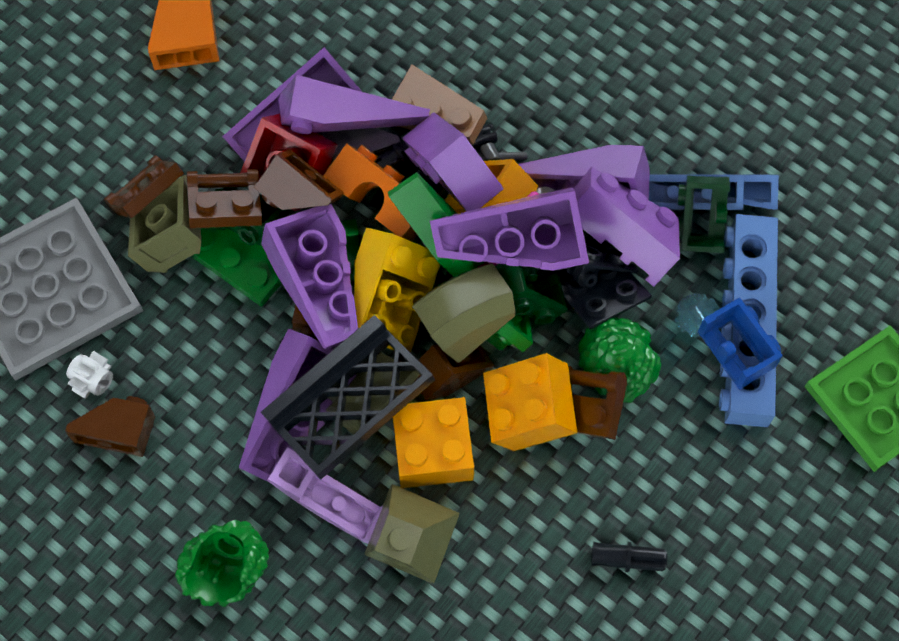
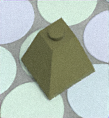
[364,484,460,583]

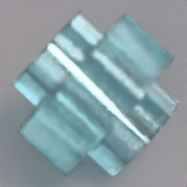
[674,293,720,337]

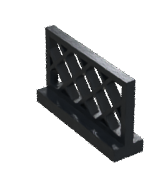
[261,315,435,480]

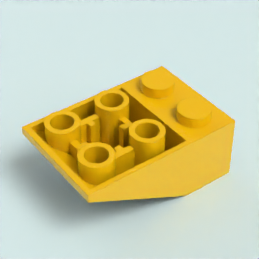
[354,227,441,353]

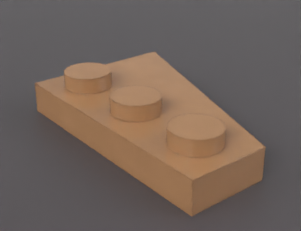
[392,64,487,145]

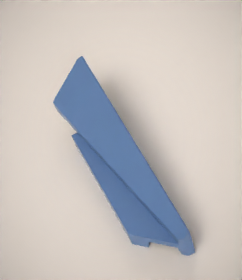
[649,174,779,210]

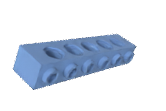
[719,214,778,427]

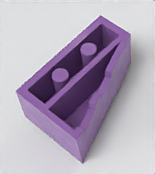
[402,112,504,212]
[574,167,680,287]

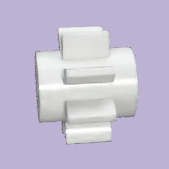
[66,351,113,399]

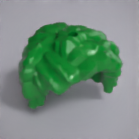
[578,317,661,403]
[175,520,269,607]

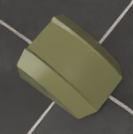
[128,175,201,273]
[412,263,516,363]

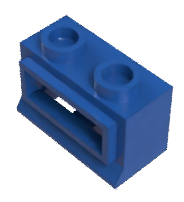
[698,297,783,390]

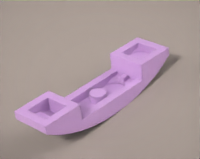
[267,447,383,544]

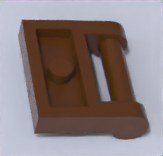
[103,155,184,218]
[187,169,262,228]
[568,366,627,440]

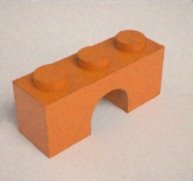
[324,143,417,242]

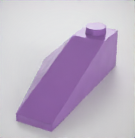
[222,47,362,162]
[279,75,430,134]
[519,145,650,200]
[430,187,589,271]
[261,204,358,350]
[239,329,356,482]

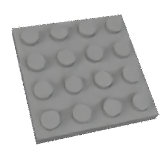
[0,197,143,381]

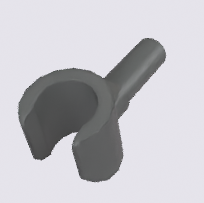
[478,143,527,161]

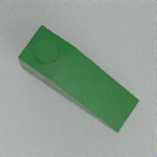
[388,172,484,277]

